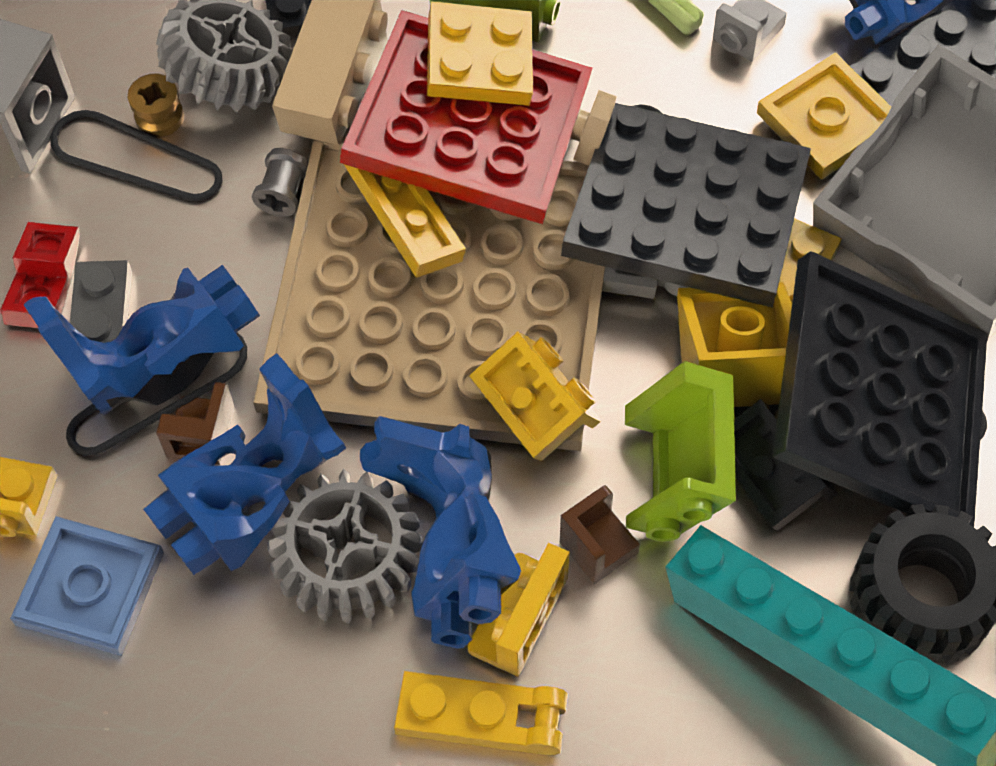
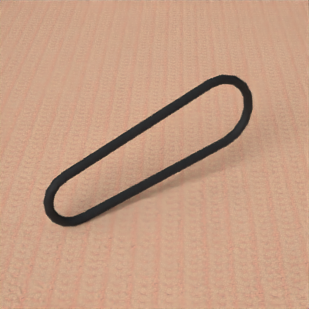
[50,110,223,201]
[66,332,247,455]

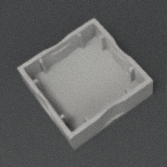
[813,44,996,342]

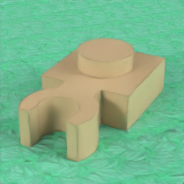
[571,89,617,166]

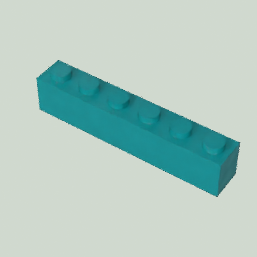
[665,525,996,766]

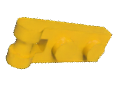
[394,671,568,755]

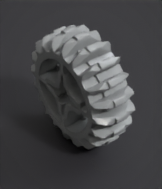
[156,0,293,113]
[267,469,423,624]

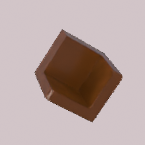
[156,382,234,465]
[560,485,640,584]

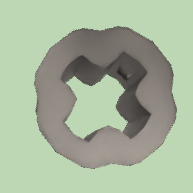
[252,148,308,217]

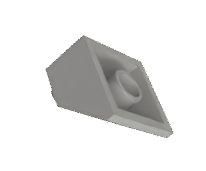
[0,19,75,173]

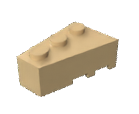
[272,0,388,145]

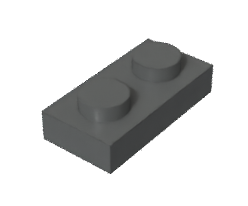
[70,260,132,343]

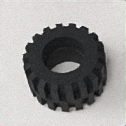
[849,504,996,665]

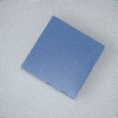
[10,516,164,656]

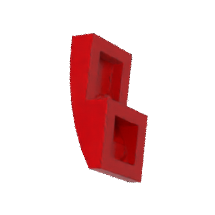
[0,222,80,328]

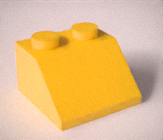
[677,282,792,407]

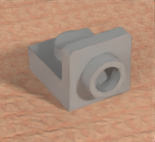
[712,0,787,62]

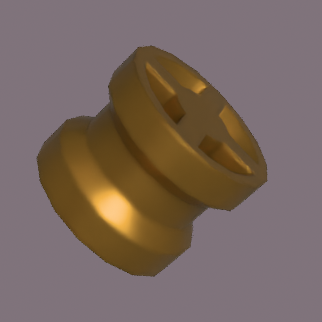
[127,73,184,137]

